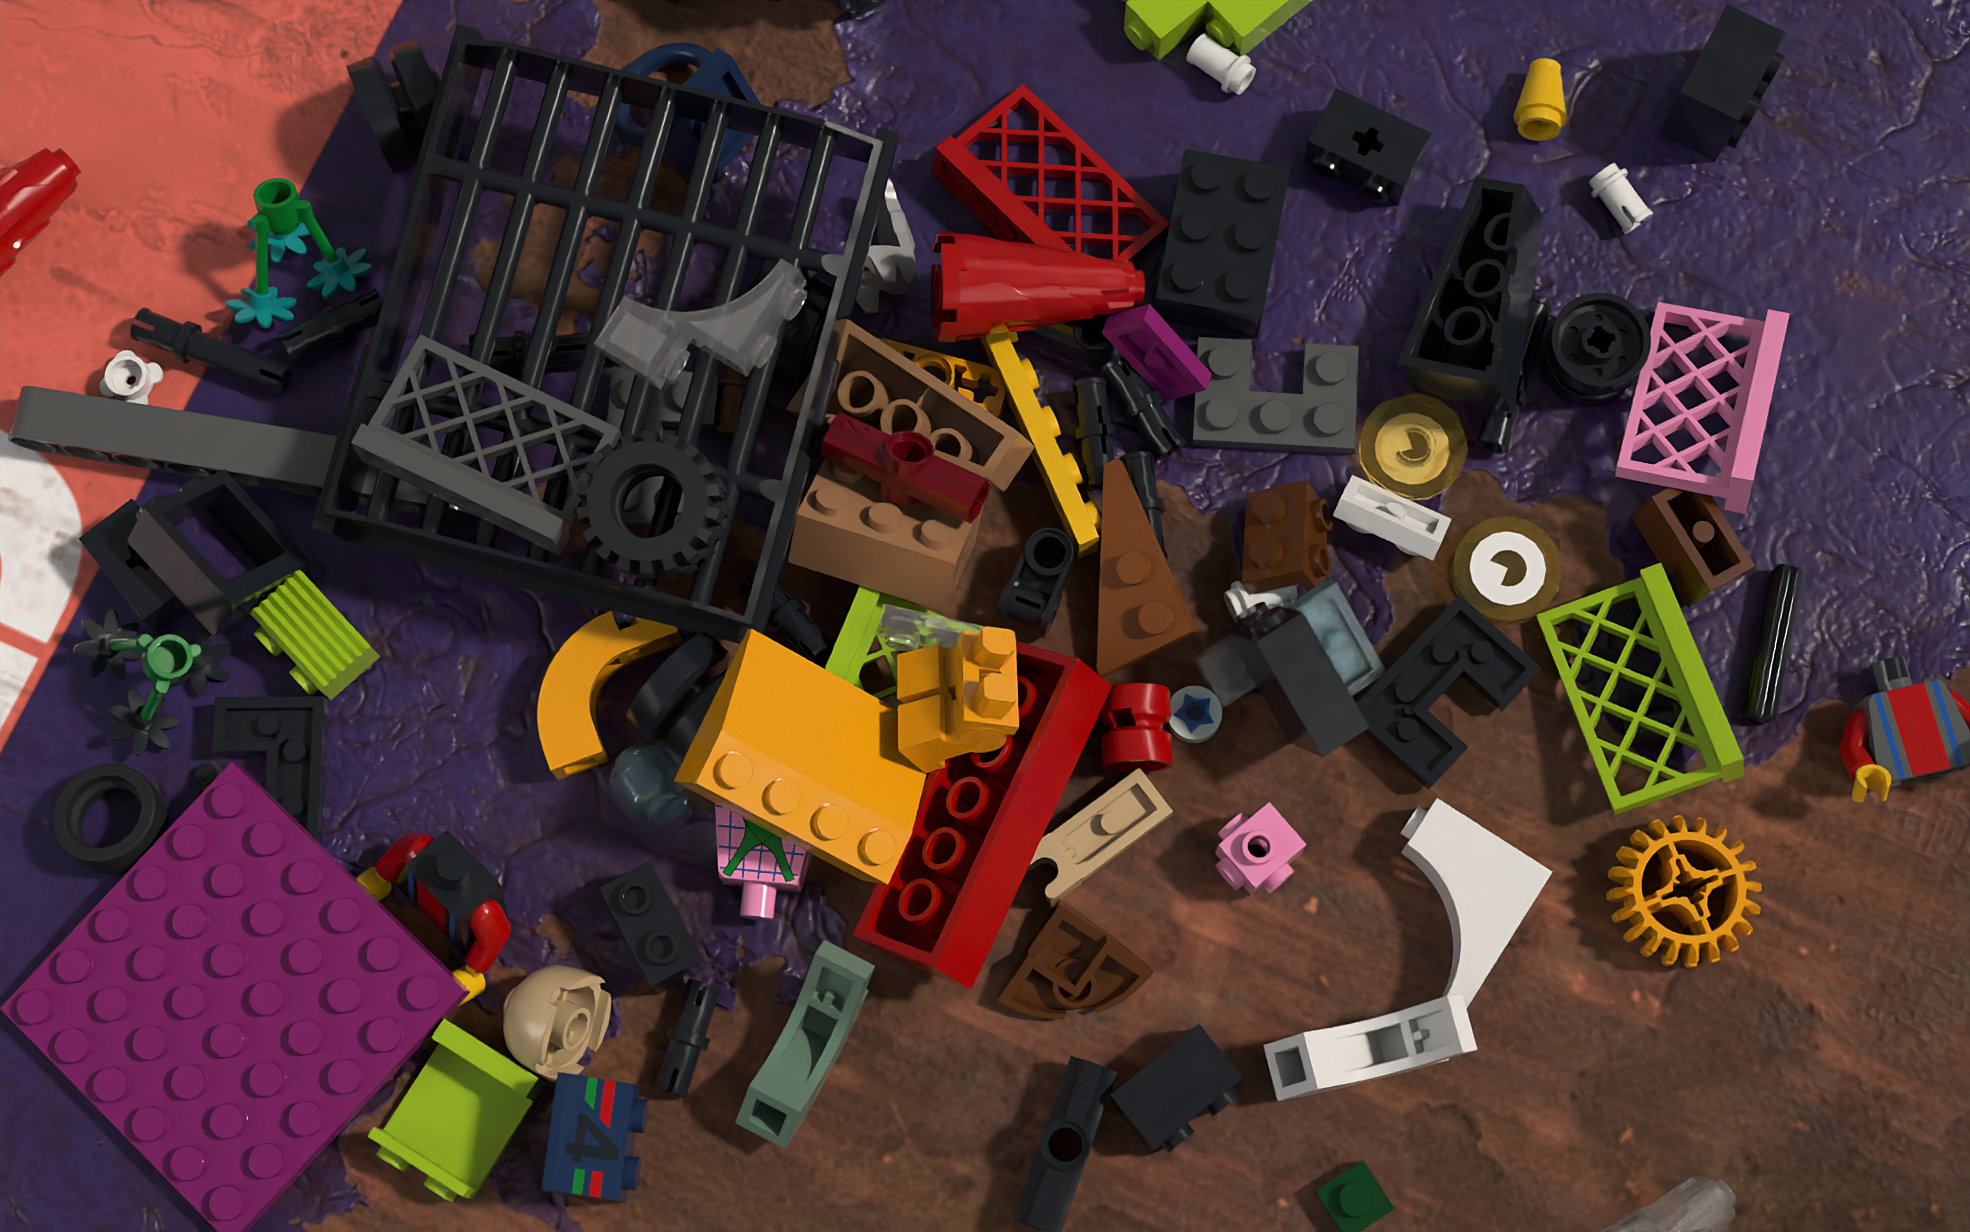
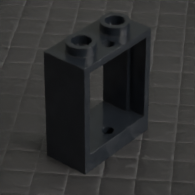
[127,469,311,636]

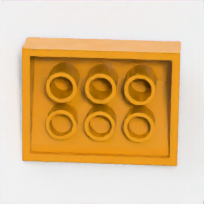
[674,629,927,885]

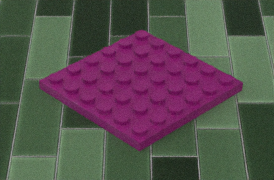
[0,762,471,1232]

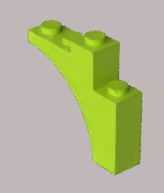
[1121,0,1312,61]

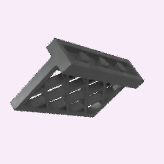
[351,334,621,556]

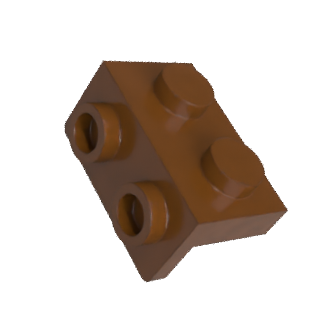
[1241,480,1333,599]

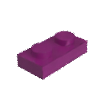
[1102,304,1212,402]

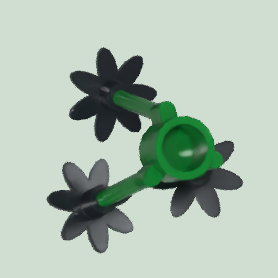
[73,609,232,756]

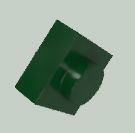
[1314,1160,1395,1232]

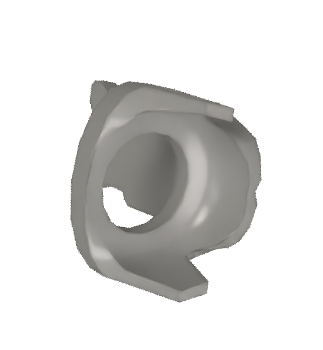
[855,179,917,314]

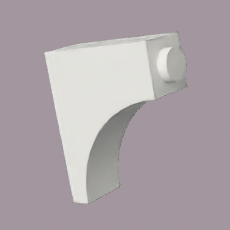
[1400,798,1552,1009]

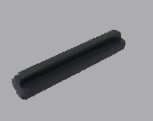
[1744,564,1804,723]

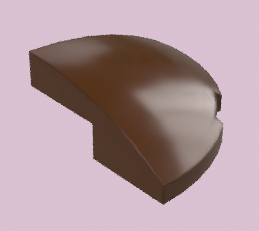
[997,899,1153,1019]

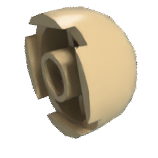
[503,965,612,1082]

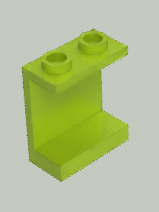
[368,1019,547,1202]

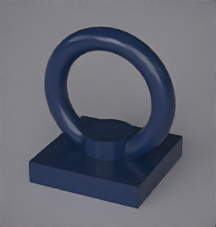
[614,43,761,185]

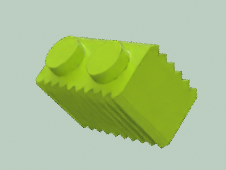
[250,570,380,700]

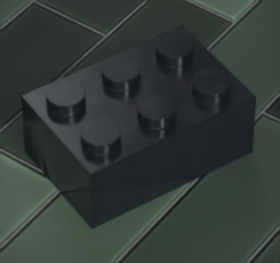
[1154,149,1290,338]

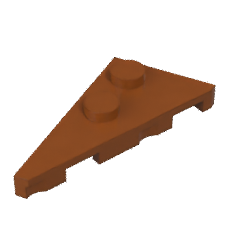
[1096,459,1198,677]

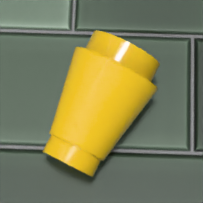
[1514,58,1567,141]

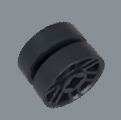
[1540,293,1651,407]

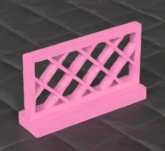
[1615,302,1790,514]

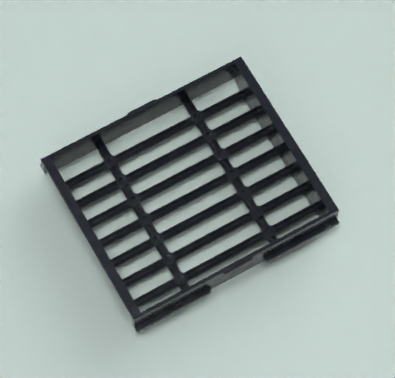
[311,24,900,644]

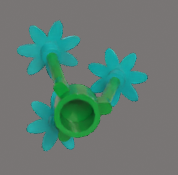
[226,178,373,329]

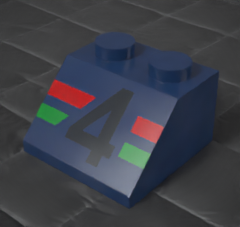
[541,1072,649,1203]

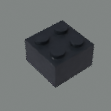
[1658,4,1786,162]

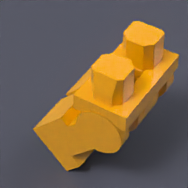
[897,626,1019,773]

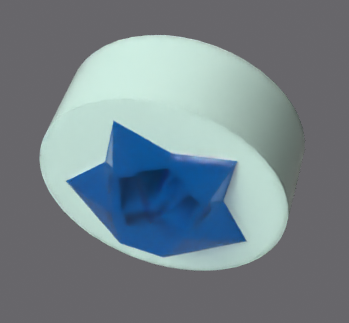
[1167,686,1222,743]

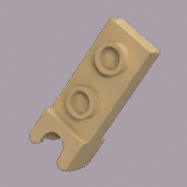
[1027,767,1173,905]

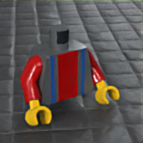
[1838,656,1970,803]

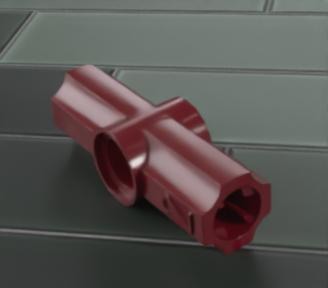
[820,412,991,524]

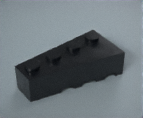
[1396,177,1544,413]

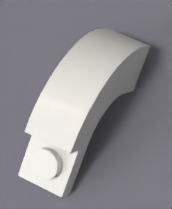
[1263,993,1477,1101]

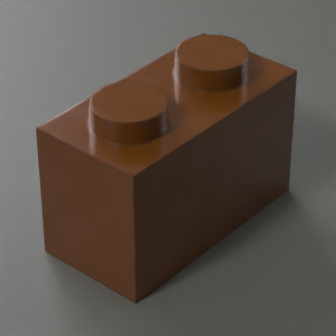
[1631,487,1755,609]

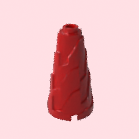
[0,148,81,277]
[931,231,1145,342]

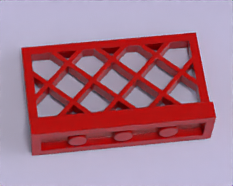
[931,84,1170,262]

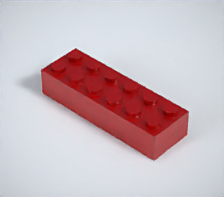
[852,641,1112,990]

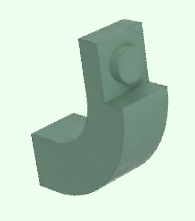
[735,940,875,1149]

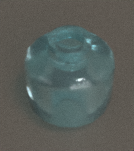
[608,745,691,827]

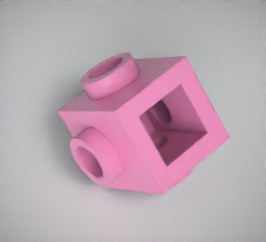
[1215,802,1307,896]

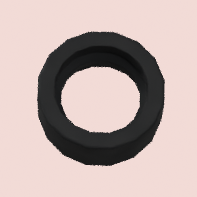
[52,763,169,875]

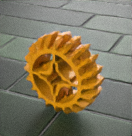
[1606,815,1762,968]

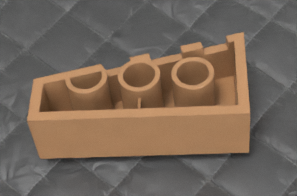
[786,319,1035,492]

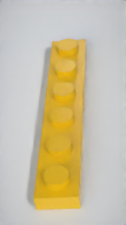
[979,332,1102,559]

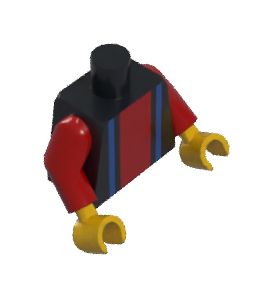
[356,830,511,1006]

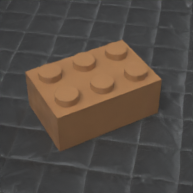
[788,458,984,612]

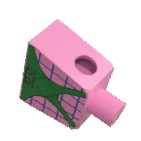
[715,803,812,921]

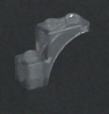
[594,259,807,389]

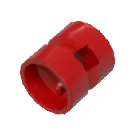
[1099,683,1173,773]

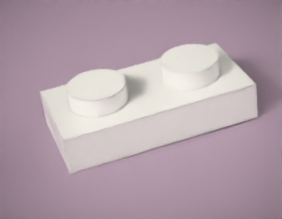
[1333,475,1452,560]

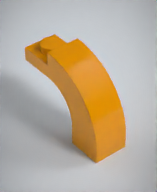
[537,611,684,780]

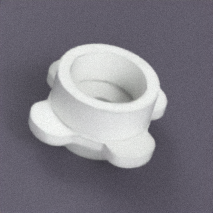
[99,350,163,405]

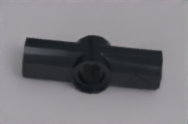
[1013,1056,1117,1232]

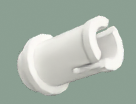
[1186,33,1256,95]
[1589,163,1654,234]
[1224,581,1297,622]

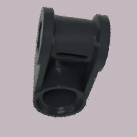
[994,527,1074,639]

